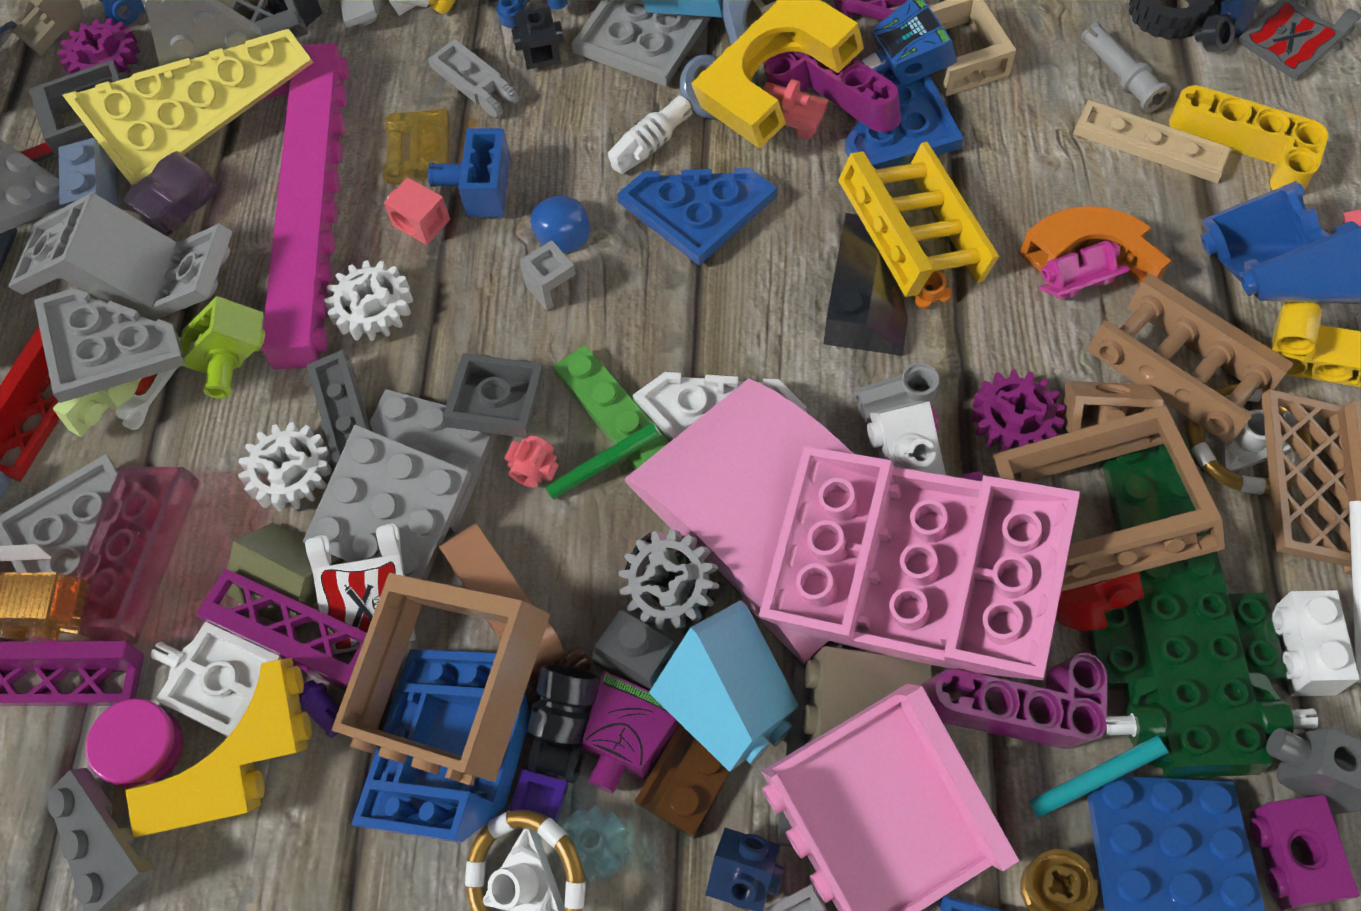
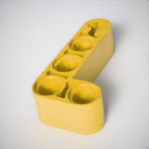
[1169,85,1328,190]
[1270,302,1361,387]

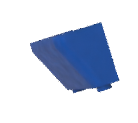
[1200,181,1361,304]

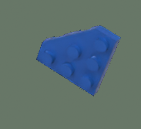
[845,69,964,169]
[617,167,777,266]

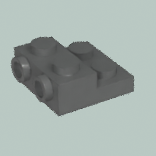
[443,353,544,438]

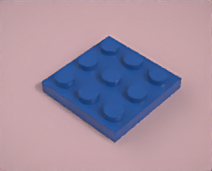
[1086,776,1265,911]

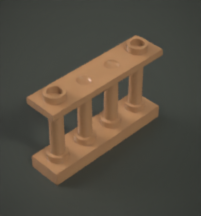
[1087,273,1294,445]

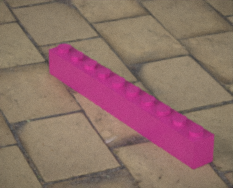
[261,43,350,370]

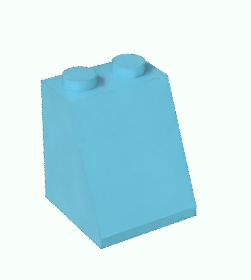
[649,600,799,772]

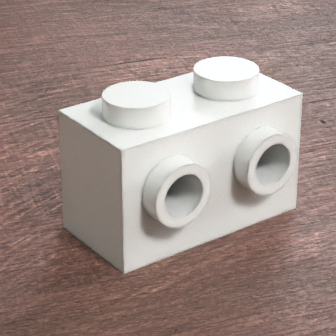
[1271,590,1360,696]

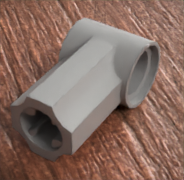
[854,363,939,425]

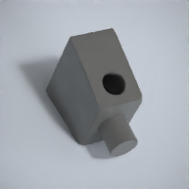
[591,610,677,691]
[1266,728,1361,814]

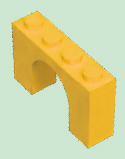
[691,0,864,149]

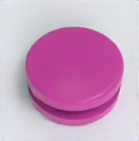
[85,699,184,789]

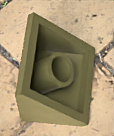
[225,522,344,632]

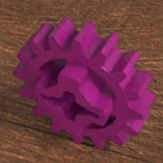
[58,18,140,75]
[970,369,1065,452]

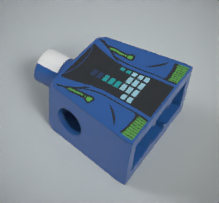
[861,0,957,85]

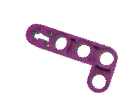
[764,52,901,132]
[920,653,1107,749]

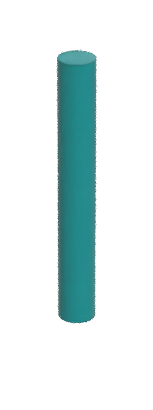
[1029,735,1169,818]

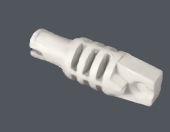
[608,95,693,174]

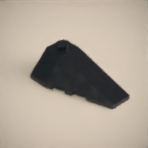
[823,213,908,356]

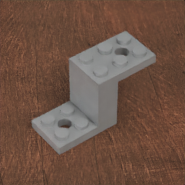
[8,192,233,321]

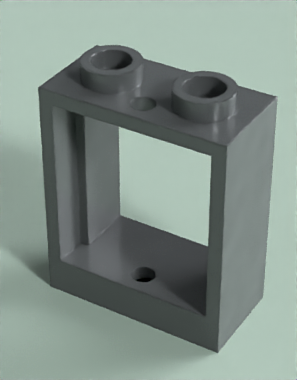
[29,60,130,160]

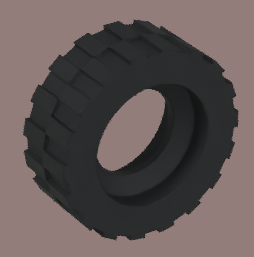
[1128,0,1215,40]

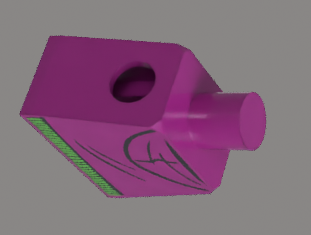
[582,671,680,794]

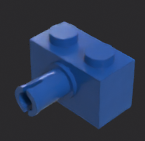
[428,128,511,217]

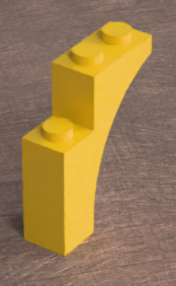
[125,658,312,838]

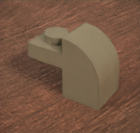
[12,0,83,56]

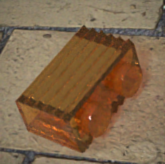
[0,572,90,642]

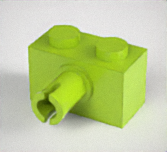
[180,296,265,399]

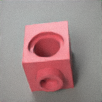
[384,177,450,245]

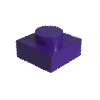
[509,769,569,823]

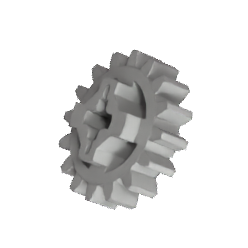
[619,529,719,630]

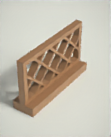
[1261,389,1361,575]

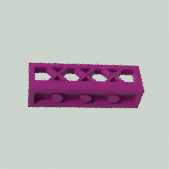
[196,569,367,691]
[0,641,144,706]

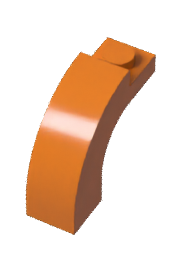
[1019,206,1172,284]

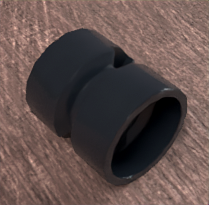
[527,664,600,744]

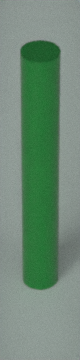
[545,422,661,500]

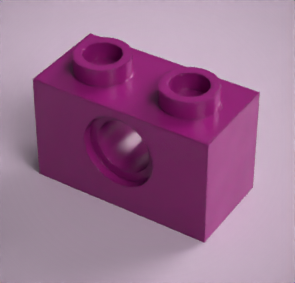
[1250,795,1360,911]

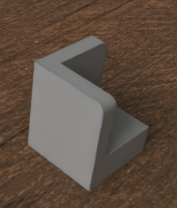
[520,240,576,311]

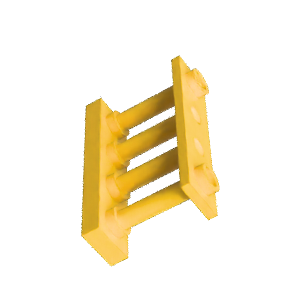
[838,142,1000,297]

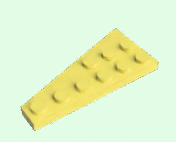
[63,29,314,188]

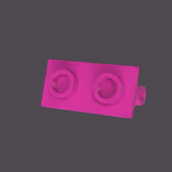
[1038,241,1130,299]

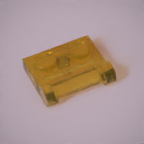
[383,109,450,185]

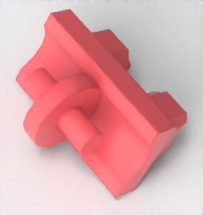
[763,79,828,140]

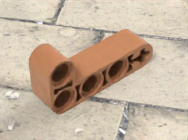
[438,523,565,680]

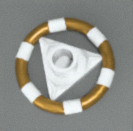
[1187,384,1314,495]
[465,810,586,911]

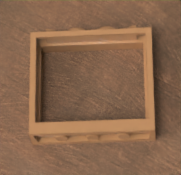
[993,405,1225,592]
[331,573,550,786]

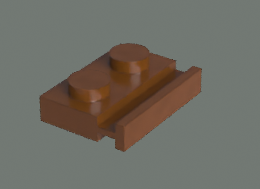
[634,724,732,839]

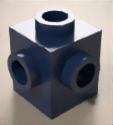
[705,827,785,911]

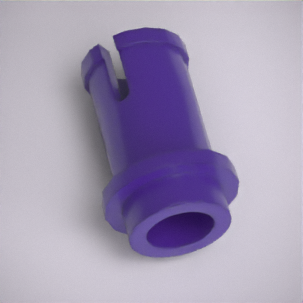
[299,680,340,738]

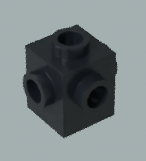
[511,7,564,70]

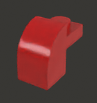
[1056,572,1144,631]

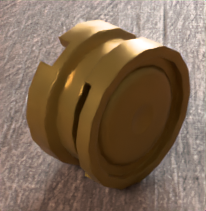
[1020,849,1098,911]

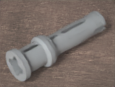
[1081,22,1172,113]

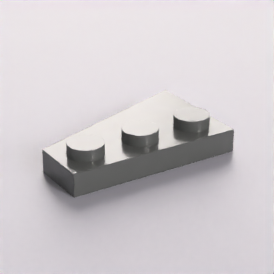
[46,768,156,911]

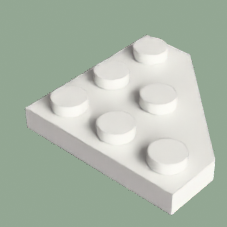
[633,372,807,442]

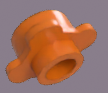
[914,271,952,309]

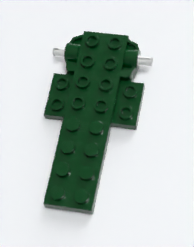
[1087,433,1318,778]

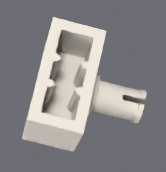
[867,401,946,475]

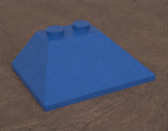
[351,649,530,843]

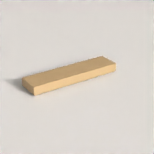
[1073,100,1233,184]

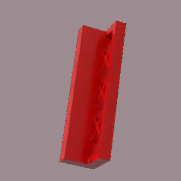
[0,326,60,482]

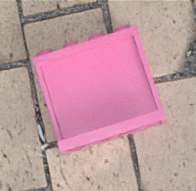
[761,684,1019,911]

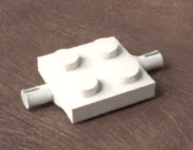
[151,622,282,737]

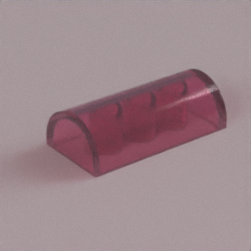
[54,467,200,645]

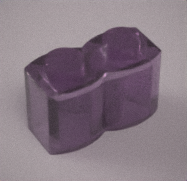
[123,151,217,236]

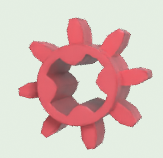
[504,436,559,488]

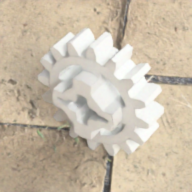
[324,260,413,341]
[238,422,333,512]

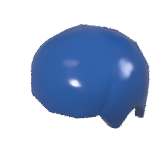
[530,194,591,253]

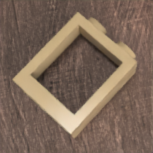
[929,0,1016,97]

